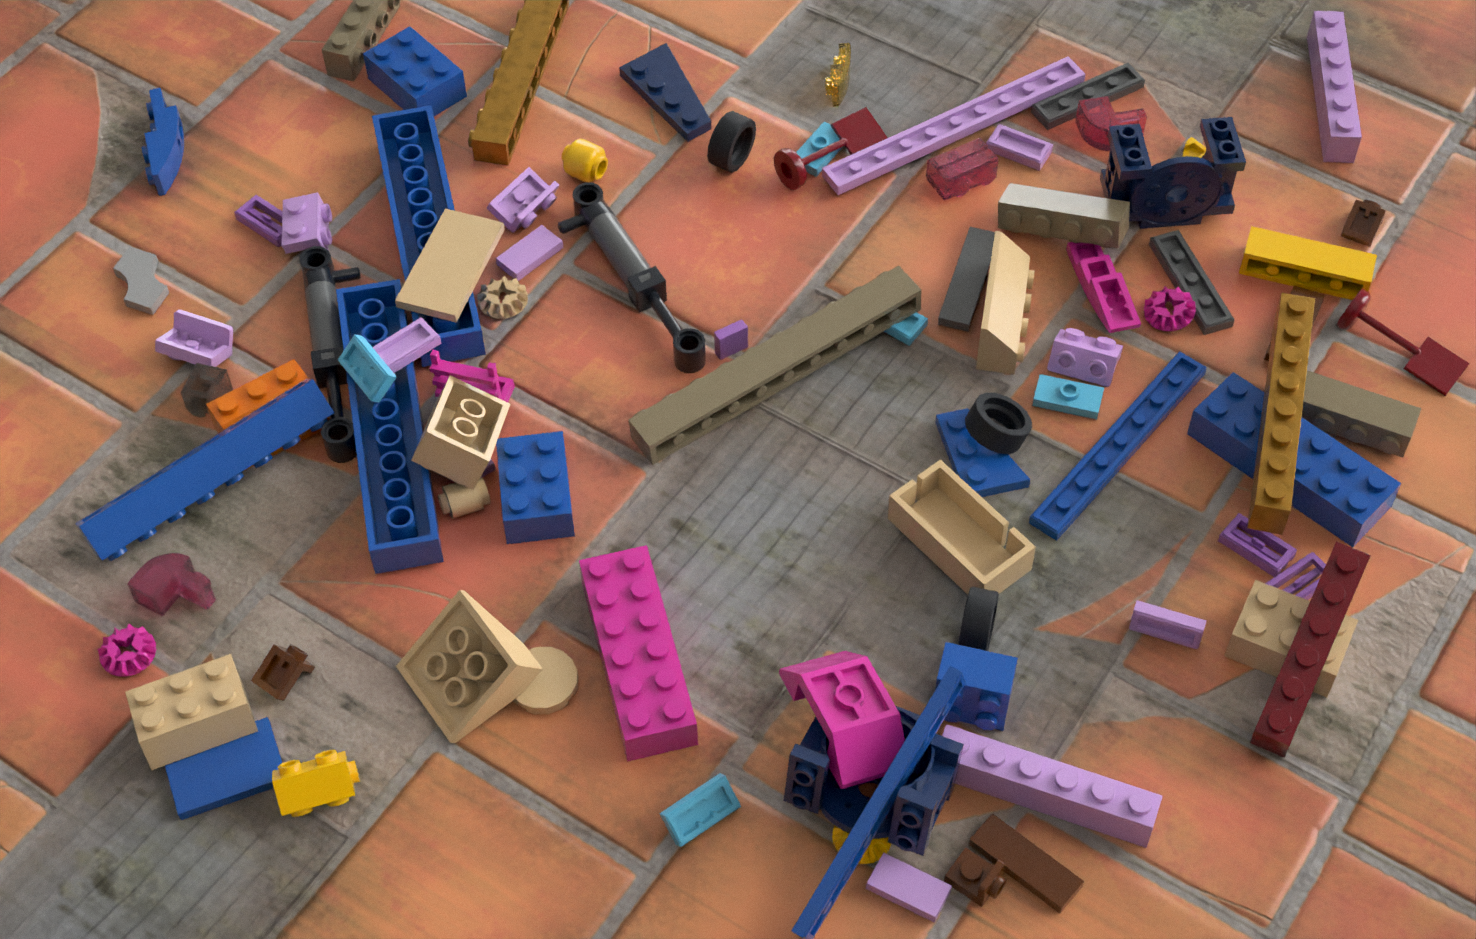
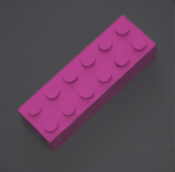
[579,545,698,762]

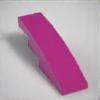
[1066,242,1141,333]

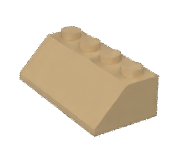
[976,231,1035,374]

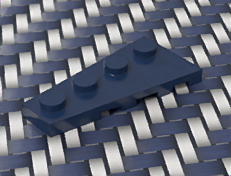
[619,43,712,142]

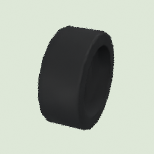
[707,111,756,173]
[965,393,1032,454]
[958,587,999,651]

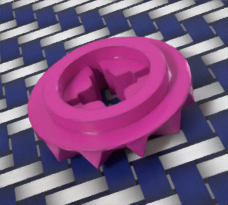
[1144,286,1196,331]
[97,624,156,677]

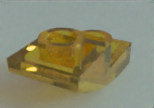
[825,43,851,107]

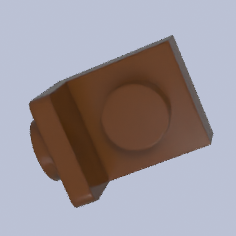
[1341,200,1386,247]
[251,644,315,701]
[944,848,1007,907]

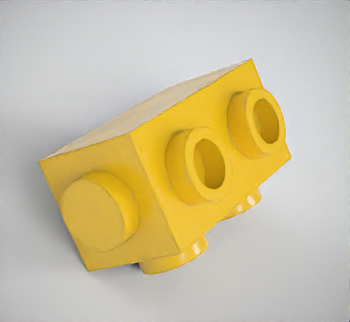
[272,750,360,817]

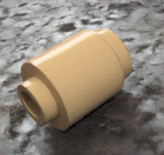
[438,478,491,519]

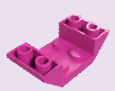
[779,651,905,789]

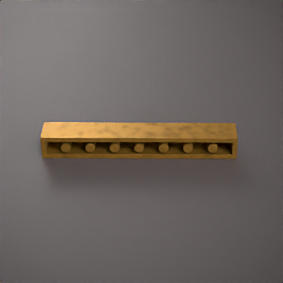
[468,0,569,166]
[1247,293,1315,535]

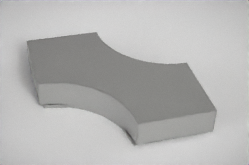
[113,246,169,315]

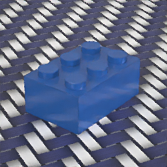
[363,26,467,116]
[496,431,575,544]

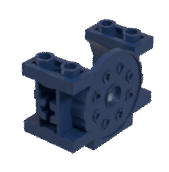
[1100,117,1246,229]
[783,706,964,856]

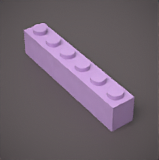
[1307,11,1362,163]
[942,724,1163,848]

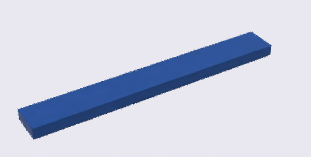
[1029,351,1207,541]
[791,666,966,939]

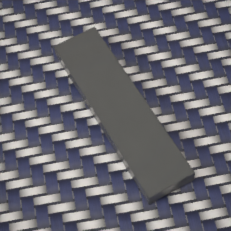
[1031,63,1145,130]
[938,227,995,332]
[1149,230,1235,335]

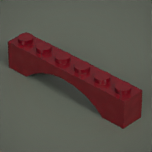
[1250,541,1371,758]

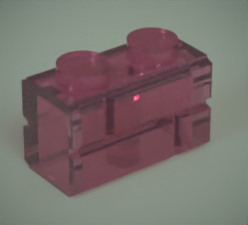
[926,138,998,200]

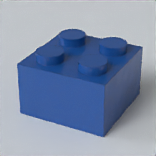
[935,642,1018,731]

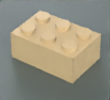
[411,375,510,490]
[1225,580,1358,697]
[125,654,258,770]

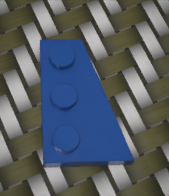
[935,408,1030,497]

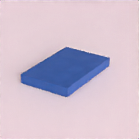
[165,717,283,820]

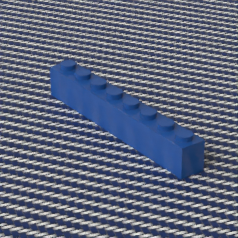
[75,379,334,561]

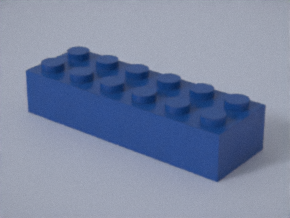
[1187,372,1401,547]

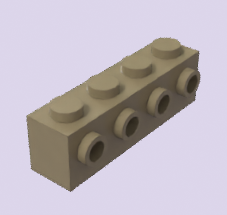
[322,0,401,82]
[998,183,1130,248]
[1302,370,1422,458]

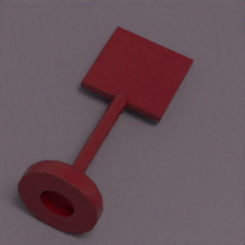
[773,107,888,190]
[1336,288,1470,396]

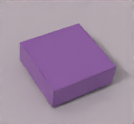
[714,320,748,360]

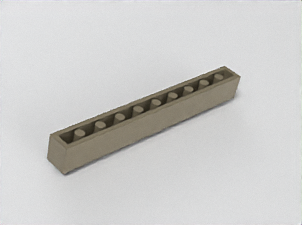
[628,266,921,465]

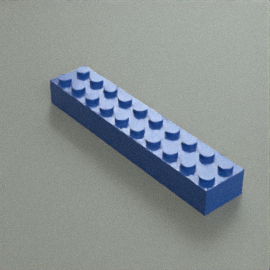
[372,105,486,367]
[336,279,444,574]

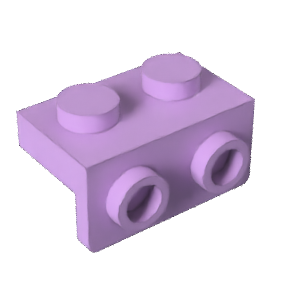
[487,167,559,233]
[282,192,332,254]
[155,309,233,370]
[1047,328,1123,387]

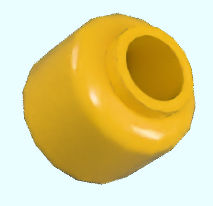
[561,138,608,183]

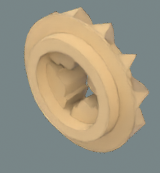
[477,276,528,319]

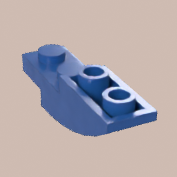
[141,88,184,196]

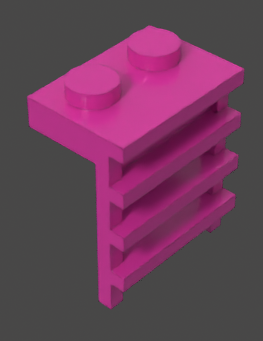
[430,350,515,403]

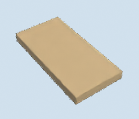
[395,208,505,323]

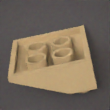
[396,590,543,743]

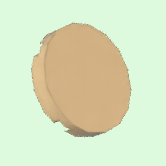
[513,647,578,714]

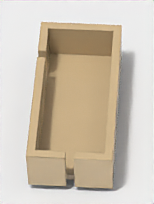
[888,460,1036,595]

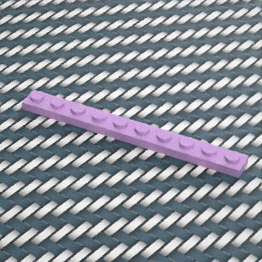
[822,57,1085,195]

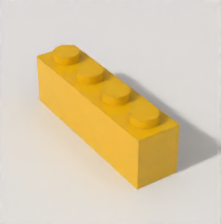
[1239,226,1377,300]

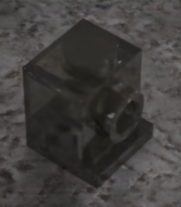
[180,363,233,417]

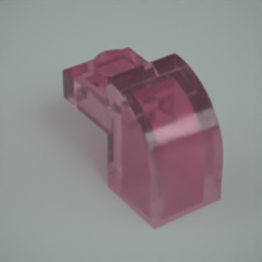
[1075,96,1147,151]
[127,553,216,616]

